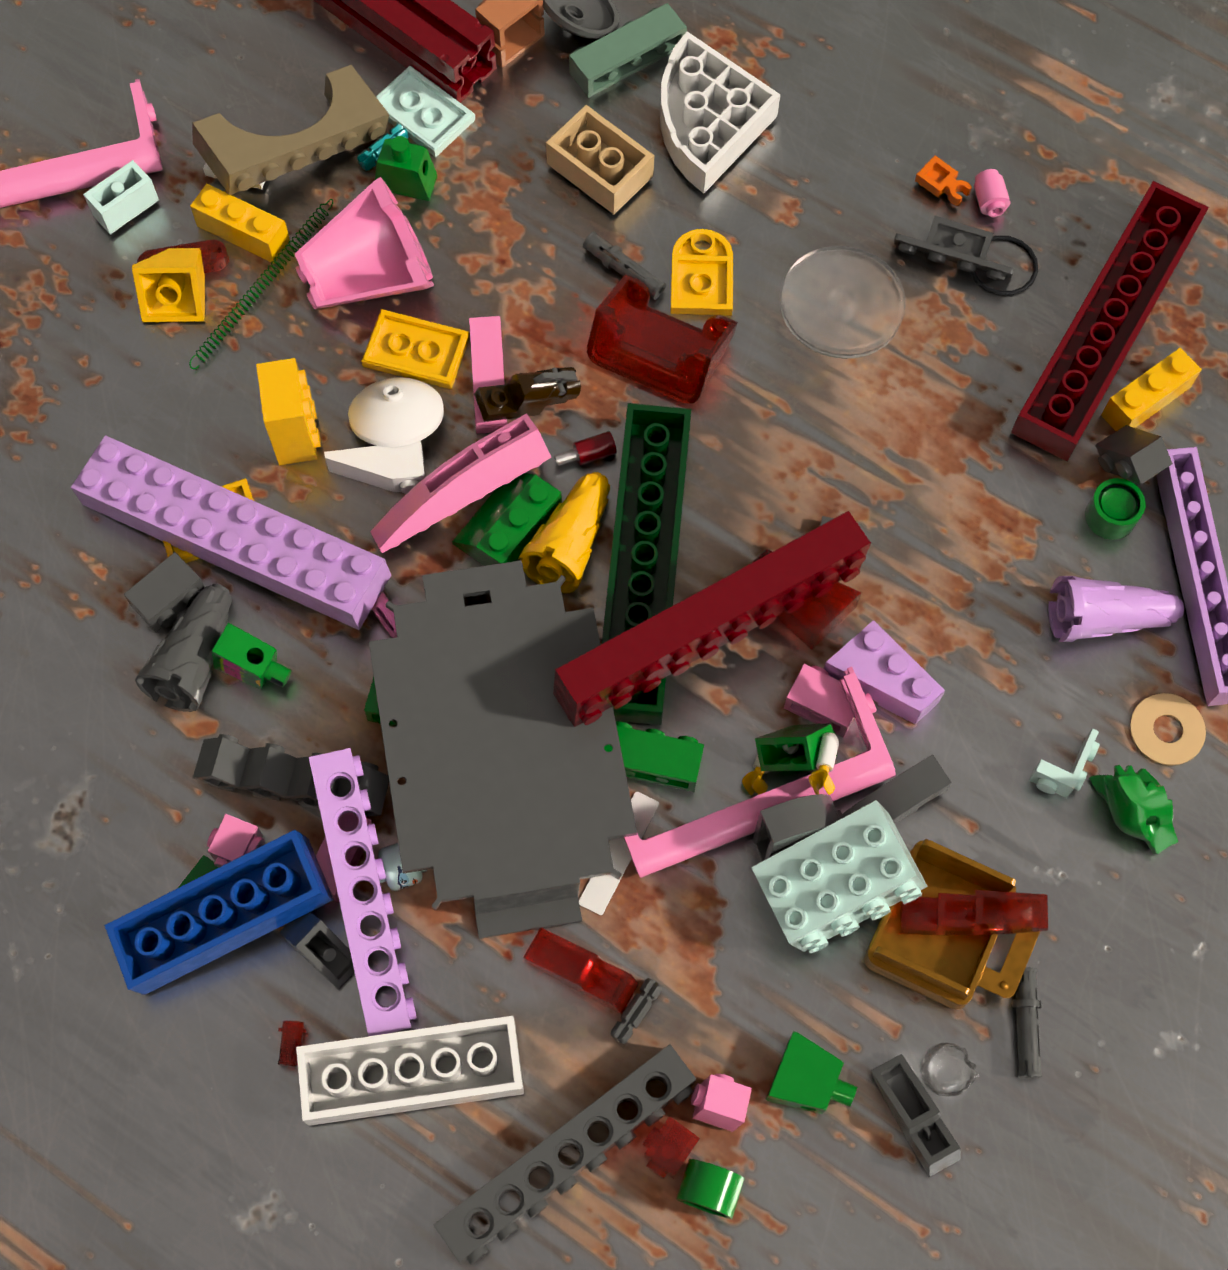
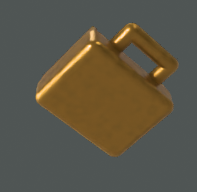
[864,839,1041,1010]

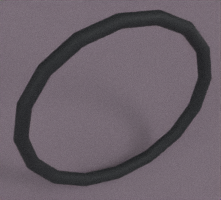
[971,236,1038,295]

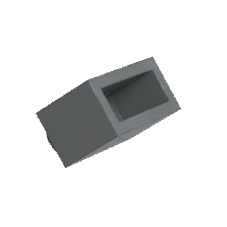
[1095,425,1173,484]
[124,552,205,632]

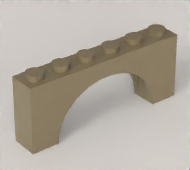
[192,65,389,195]

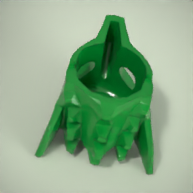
[1089,765,1178,854]

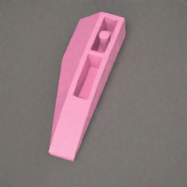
[370,413,552,553]

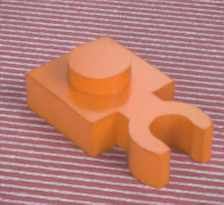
[915,155,972,206]

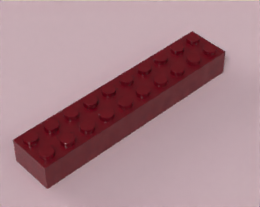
[1011,181,1209,462]
[553,511,871,727]

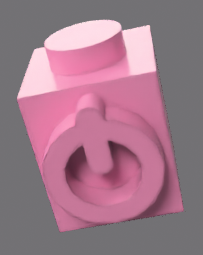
[207,814,265,868]

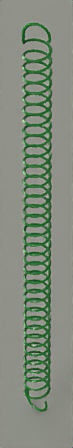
[189,199,333,369]

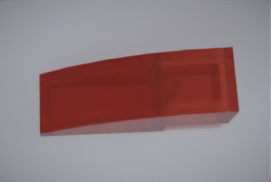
[523,928,639,1014]

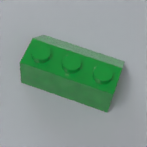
[452,473,562,566]

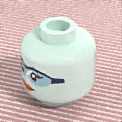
[378,843,427,891]

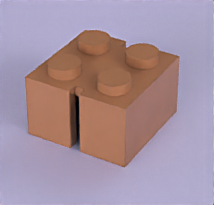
[475,0,545,68]

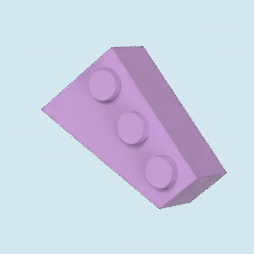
[824,620,945,724]

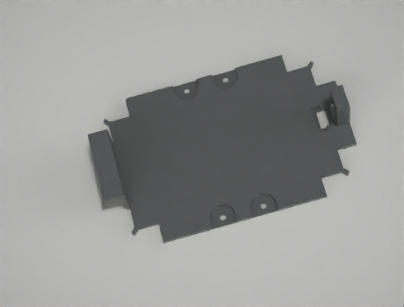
[369,560,637,939]

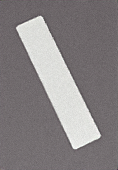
[579,792,659,915]

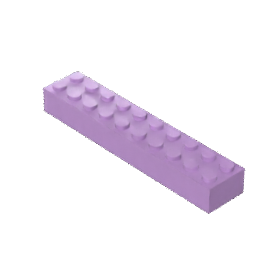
[71,435,391,630]

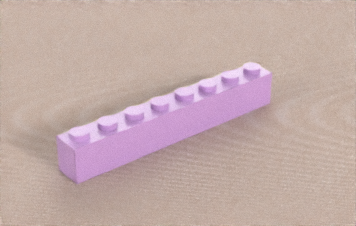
[1156,447,1228,706]

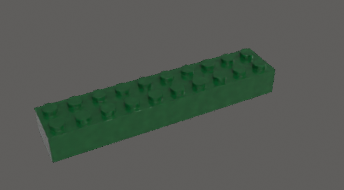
[602,403,692,725]

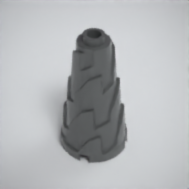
[135,584,233,712]

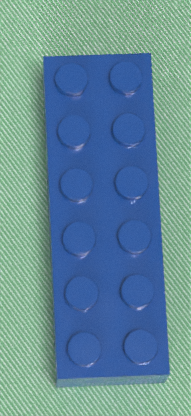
[104,830,334,995]

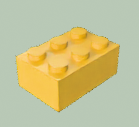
[256,358,321,466]

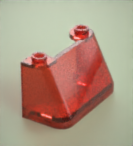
[587,274,738,404]

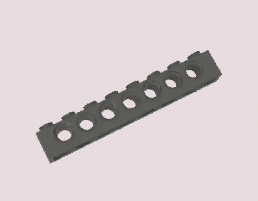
[433,1044,696,1265]

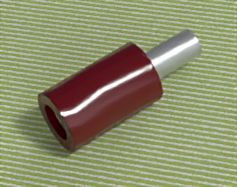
[554,431,617,466]

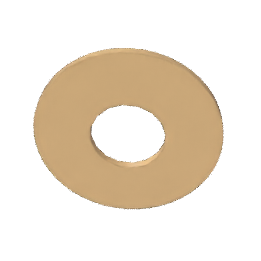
[1130,693,1206,766]

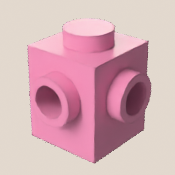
[691,1074,752,1132]

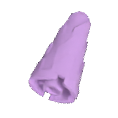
[1048,576,1184,642]

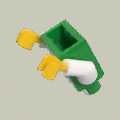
[742,723,839,795]

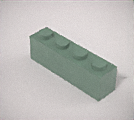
[569,3,687,98]

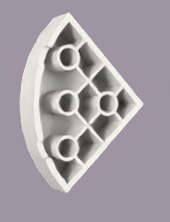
[660,32,780,193]

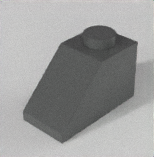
[279,912,354,989]

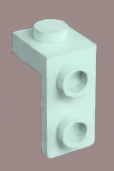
[1029,728,1100,798]

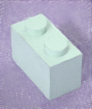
[83,160,159,234]

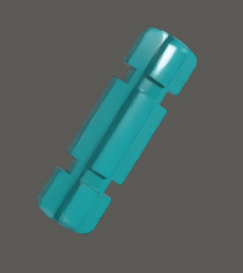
[357,124,408,171]

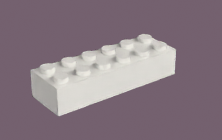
[296,1016,524,1126]

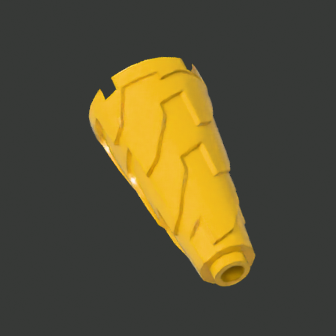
[518,472,610,593]

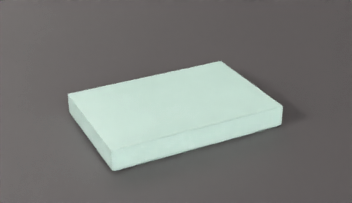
[376,66,475,158]

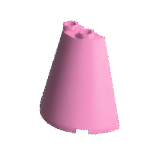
[295,177,434,310]

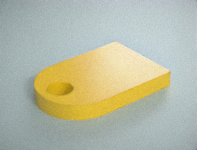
[671,229,733,316]

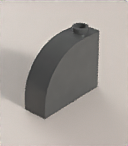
[753,794,844,861]

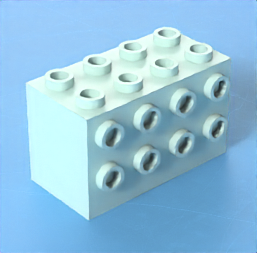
[751,800,928,953]

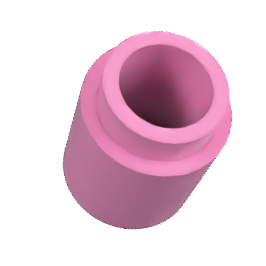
[974,169,1010,217]

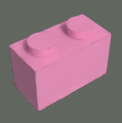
[784,664,865,738]

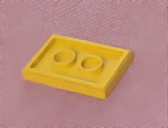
[361,309,470,390]

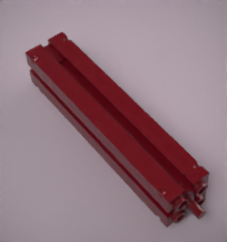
[313,0,497,103]

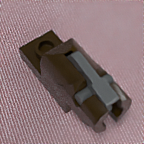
[474,367,581,422]

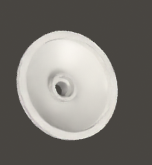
[348,377,444,447]

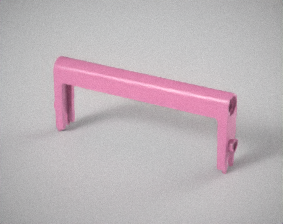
[0,79,163,208]
[624,666,896,878]

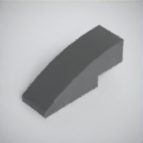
[843,754,952,824]
[871,1054,961,1177]

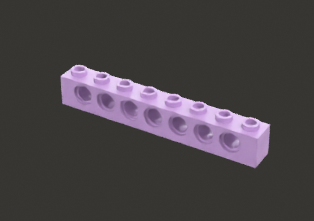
[309,748,417,1036]

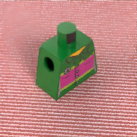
[212,623,292,689]

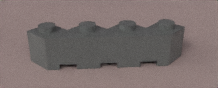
[193,734,389,817]

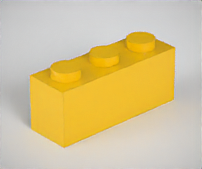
[190,183,290,264]
[1101,347,1202,431]

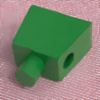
[375,136,438,201]
[766,1031,858,1114]

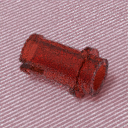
[278,1021,307,1066]

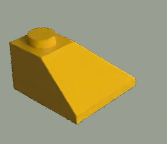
[132,248,205,322]

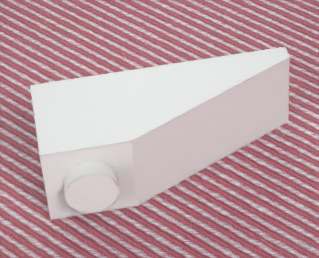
[324,441,426,494]

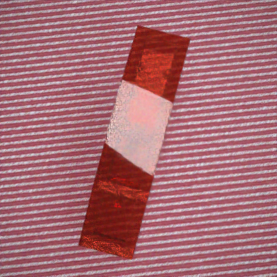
[900,890,1048,935]

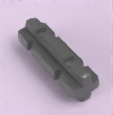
[611,978,662,1044]

